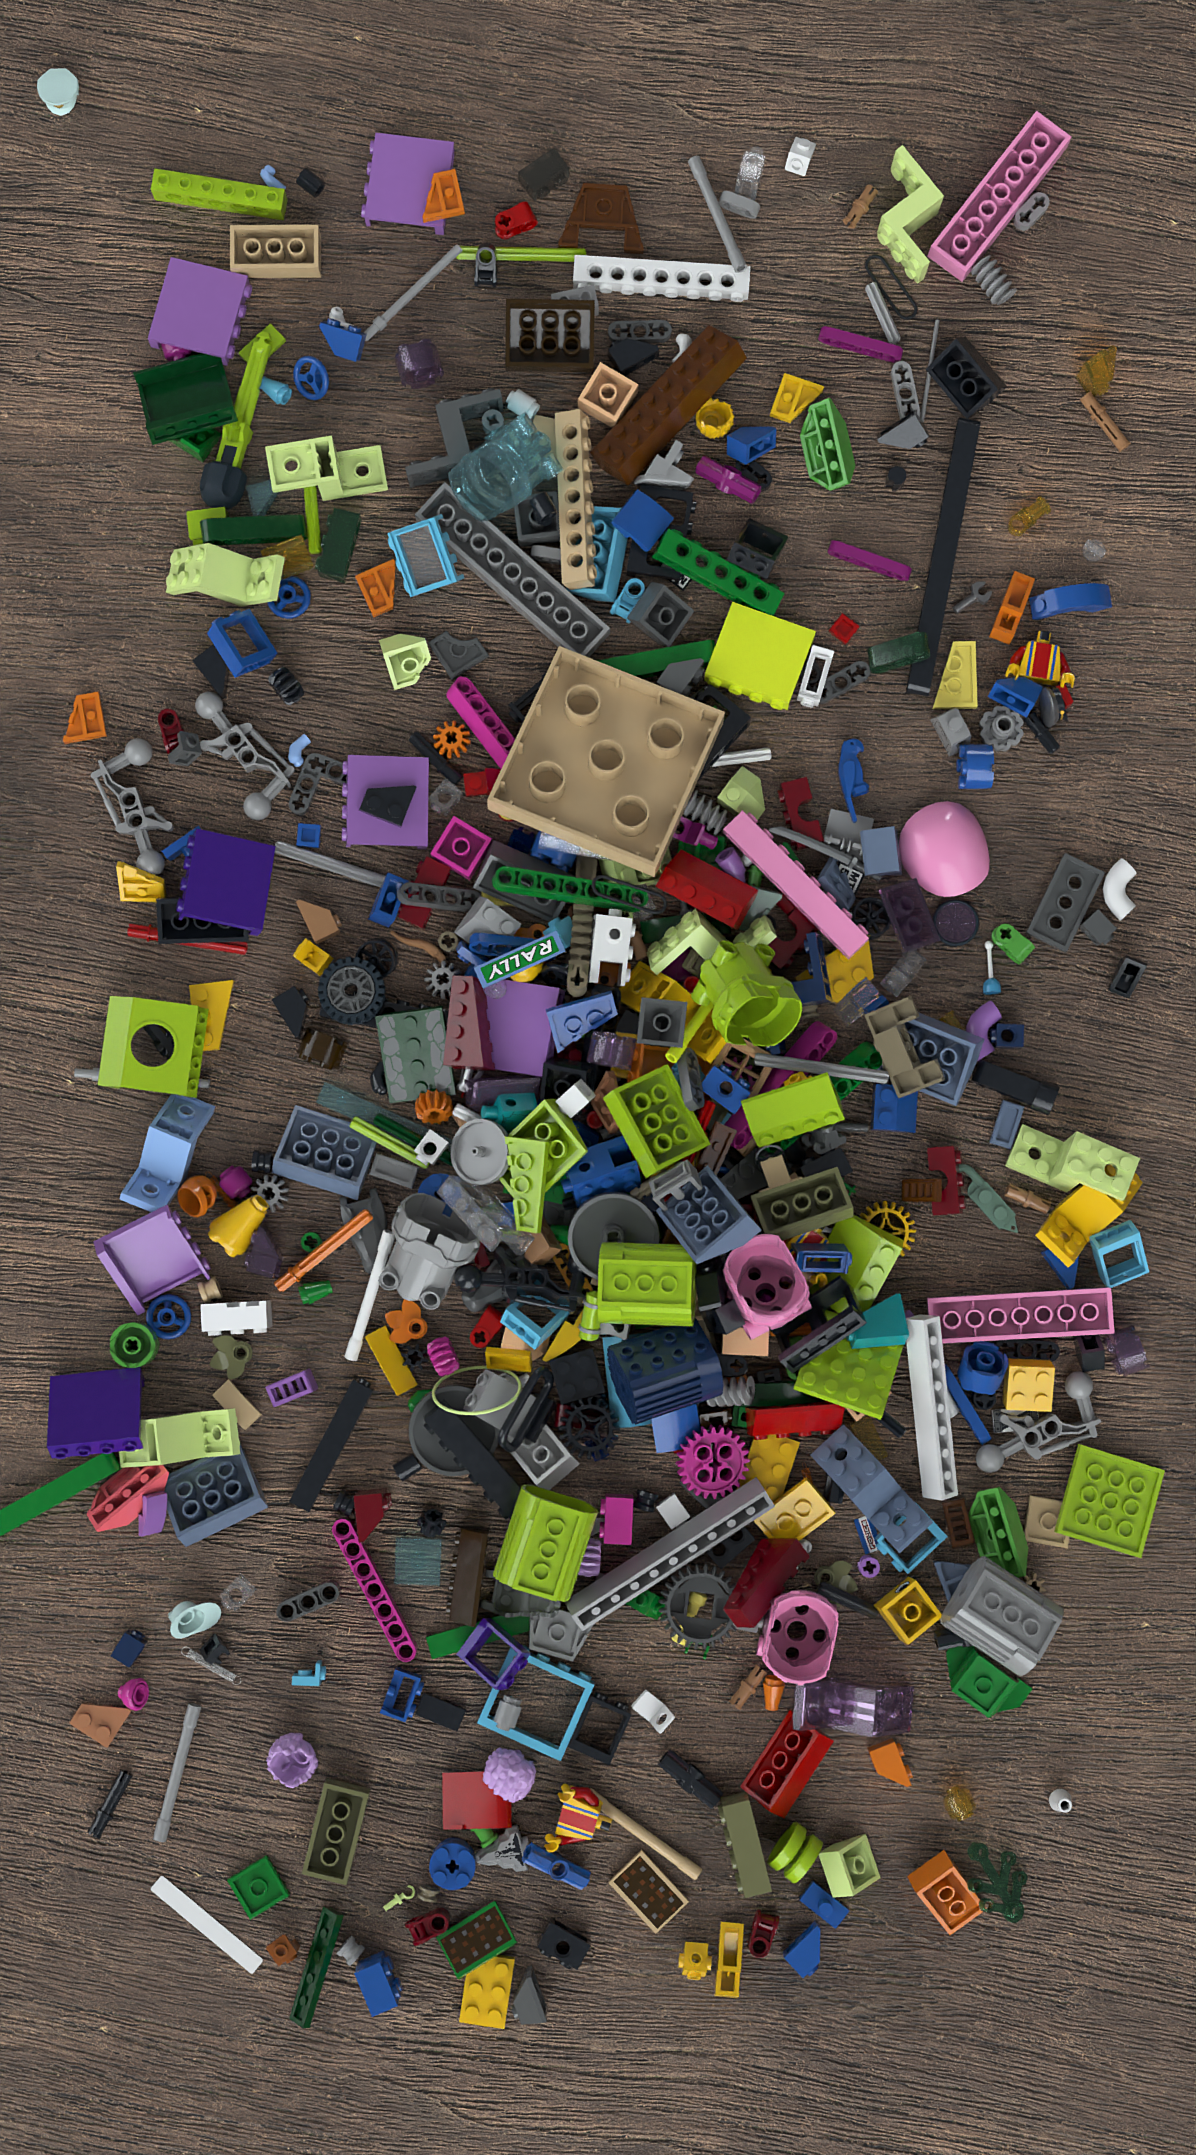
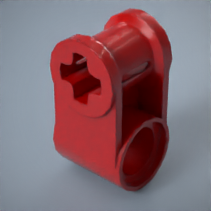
[495,201,538,240]
[470,1305,503,1348]

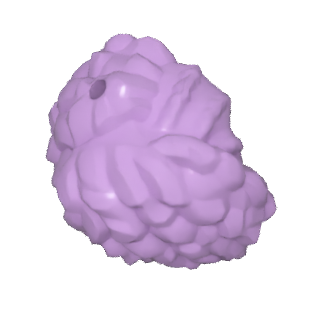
[267,1733,319,1788]
[483,1747,536,1803]

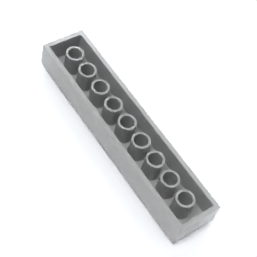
[415,482,610,658]

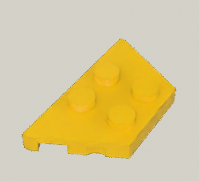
[794,940,874,1004]

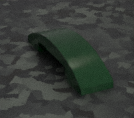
[640,913,731,944]
[741,1381,824,1407]

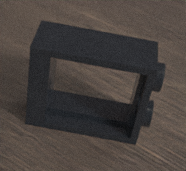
[727,518,789,579]
[568,1691,632,1765]

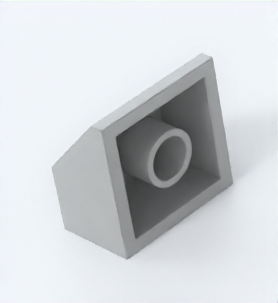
[454,896,521,958]

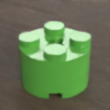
[110,1322,160,1368]

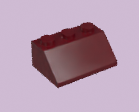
[354,1487,392,1543]

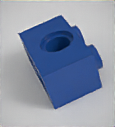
[702,1064,753,1115]

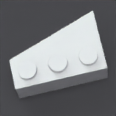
[201,1300,272,1336]

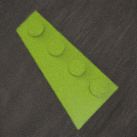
[504,1136,550,1233]

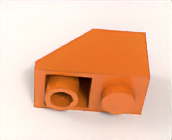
[867,1738,913,1787]

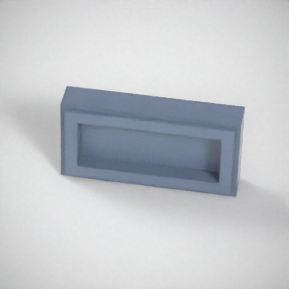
[989,1100,1024,1150]

